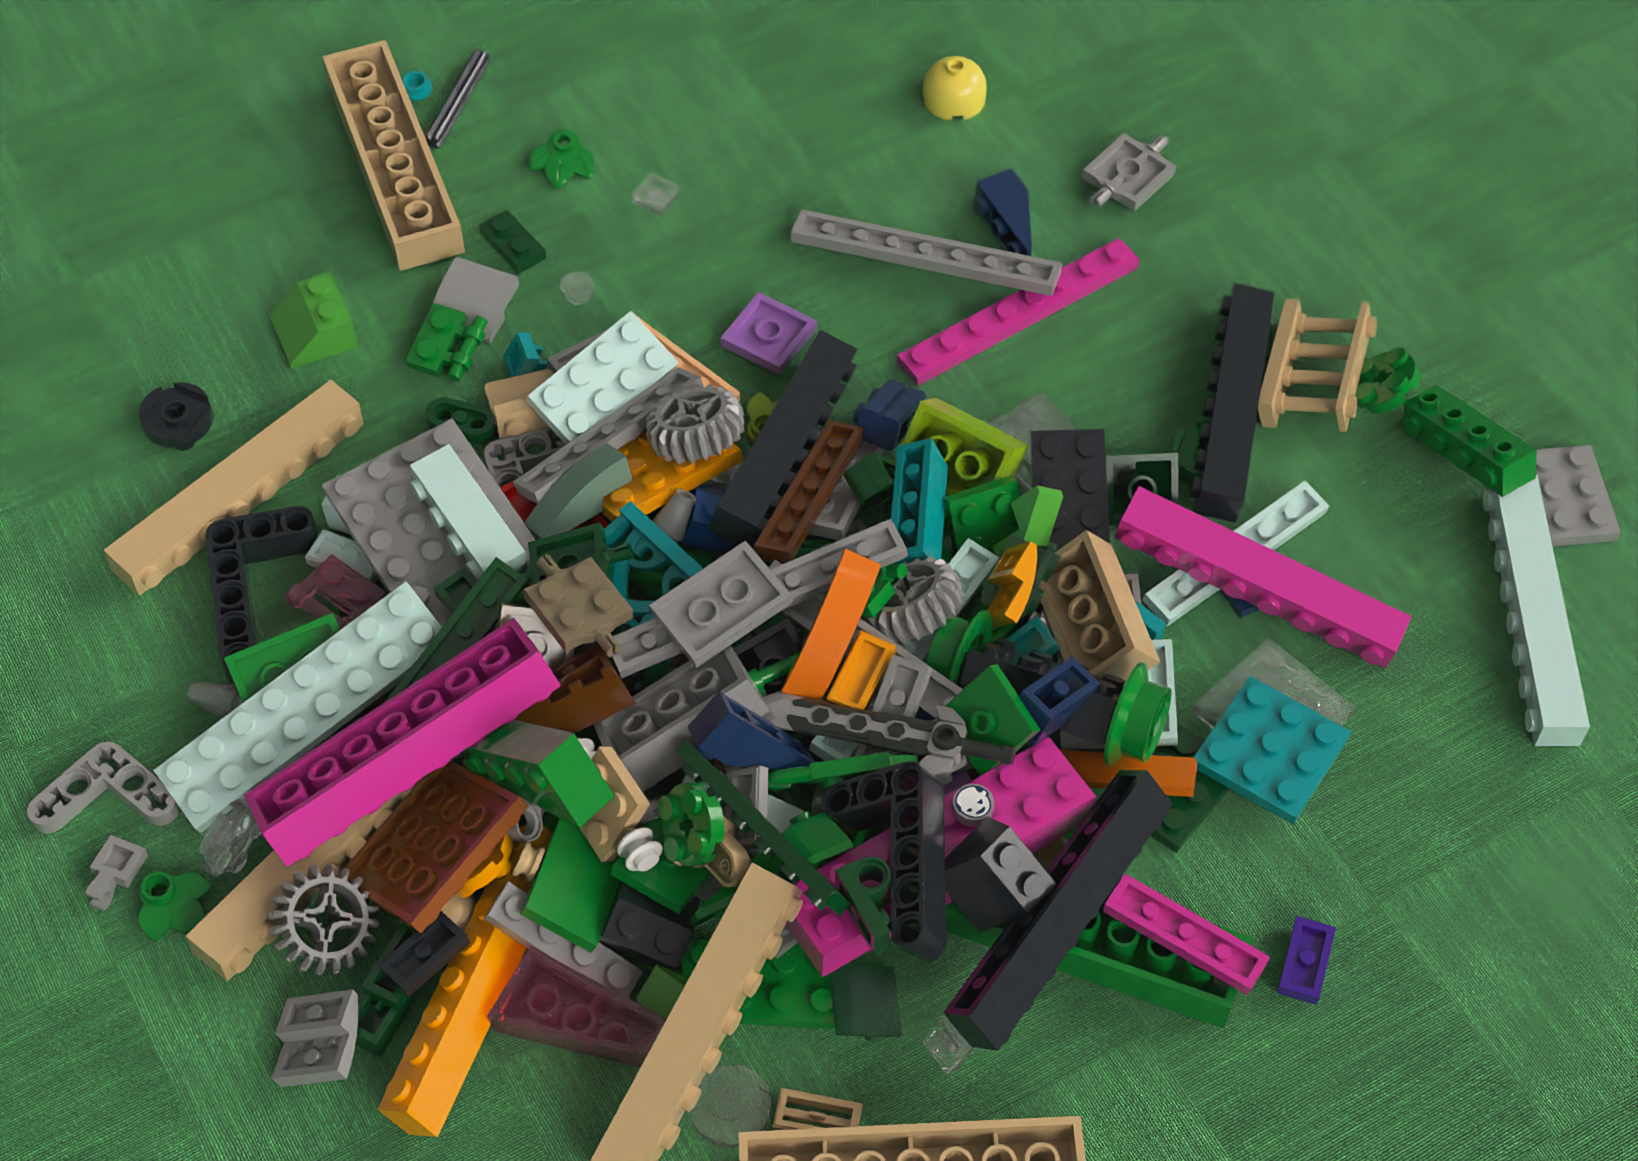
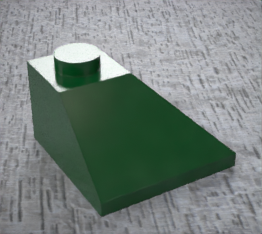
[1105,448,1179,528]

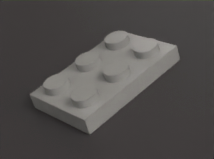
[1536,445,1621,547]
[649,541,793,668]

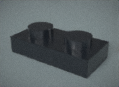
[378,911,470,998]

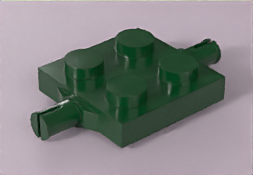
[520,522,634,588]

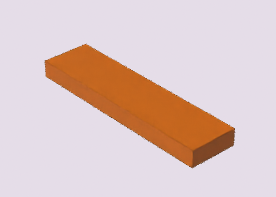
[1060,750,1197,797]

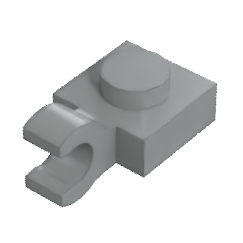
[85,835,148,911]

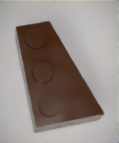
[514,642,636,733]

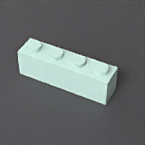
[409,444,528,581]

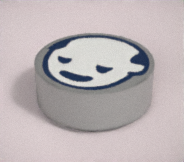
[953,784,994,827]

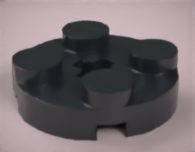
[139,382,214,451]

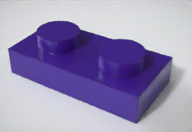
[1277,916,1336,1005]

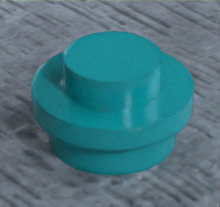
[402,71,432,101]

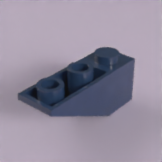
[973,168,1032,256]

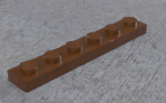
[754,420,864,564]

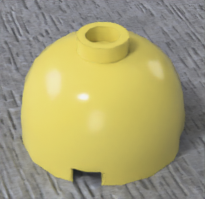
[922,56,987,120]

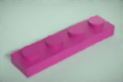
[1103,873,1270,996]

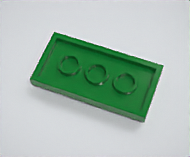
[681,939,845,1030]

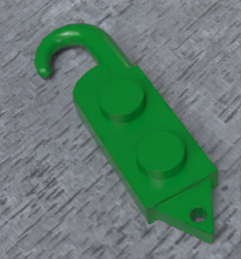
[768,752,919,791]

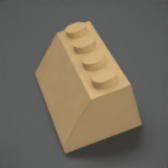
[1033,530,1160,683]

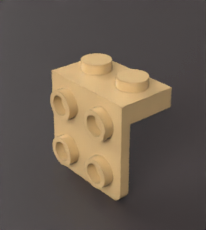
[485,369,554,439]

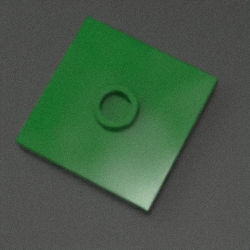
[944,664,1040,776]
[611,815,712,915]

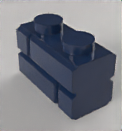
[853,379,926,452]

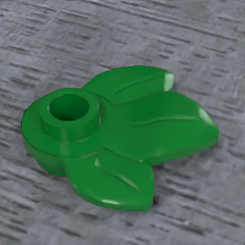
[529,129,595,190]
[138,871,212,942]

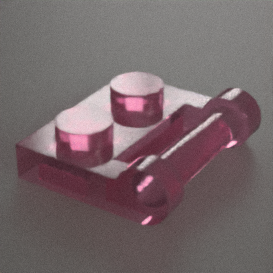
[285,554,387,630]

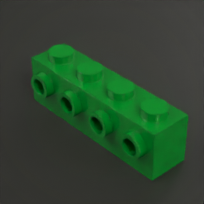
[1403,384,1537,497]

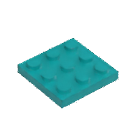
[1194,675,1352,825]

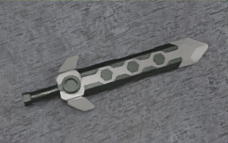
[761,692,1016,775]

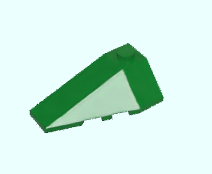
[690,811,853,927]

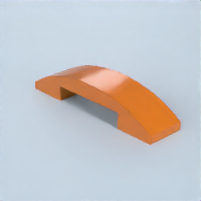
[781,548,881,700]

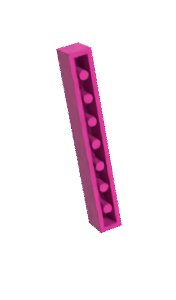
[1114,486,1412,668]

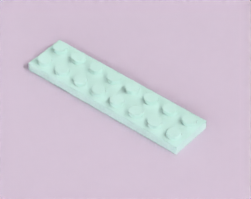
[153,581,442,833]

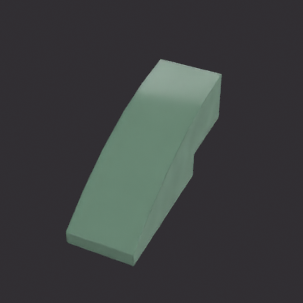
[524,443,633,539]

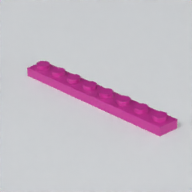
[897,238,1140,386]

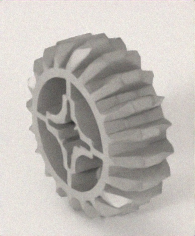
[646,385,745,464]
[863,556,964,644]
[268,864,380,976]

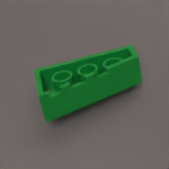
[463,720,614,828]

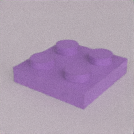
[721,292,817,376]

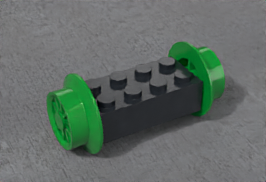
[926,610,1172,768]

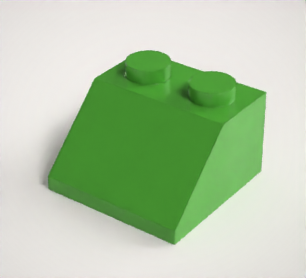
[269,271,358,369]

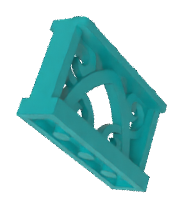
[605,501,703,666]

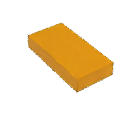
[826,630,897,710]

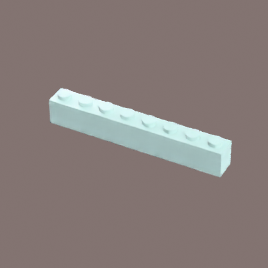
[1483,475,1590,746]

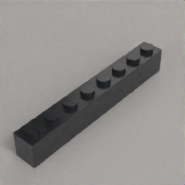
[1189,283,1275,523]
[706,330,858,546]
[943,770,1172,1051]

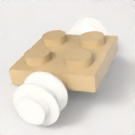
[577,738,663,871]

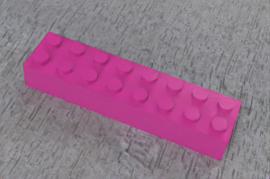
[244,618,561,867]
[786,737,1096,978]

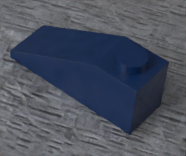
[688,691,815,769]

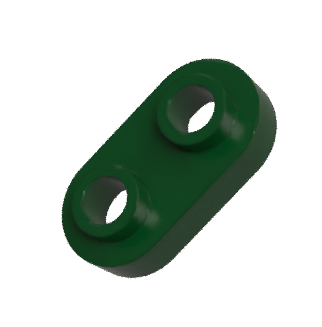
[425,397,496,443]

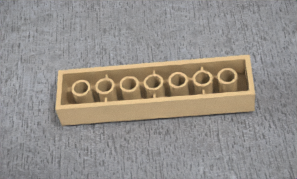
[322,40,465,271]
[738,1116,1086,1161]

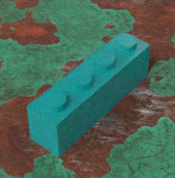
[891,438,948,563]

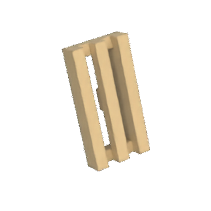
[772,1088,863,1130]

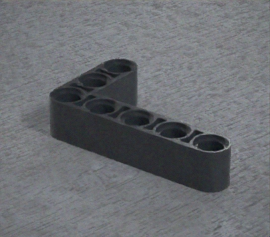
[206,506,318,689]
[822,761,946,962]

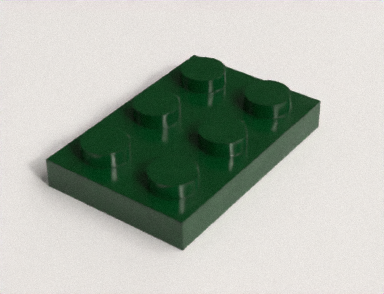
[1150,724,1229,853]

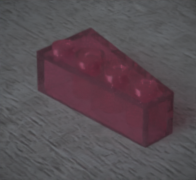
[487,946,667,1068]

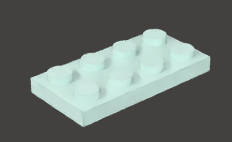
[525,311,679,445]

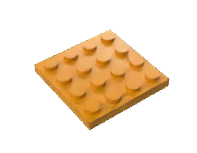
[601,429,744,522]

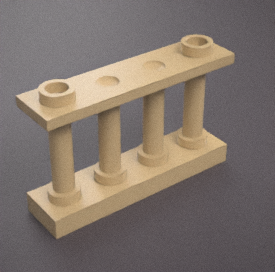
[1258,299,1377,432]

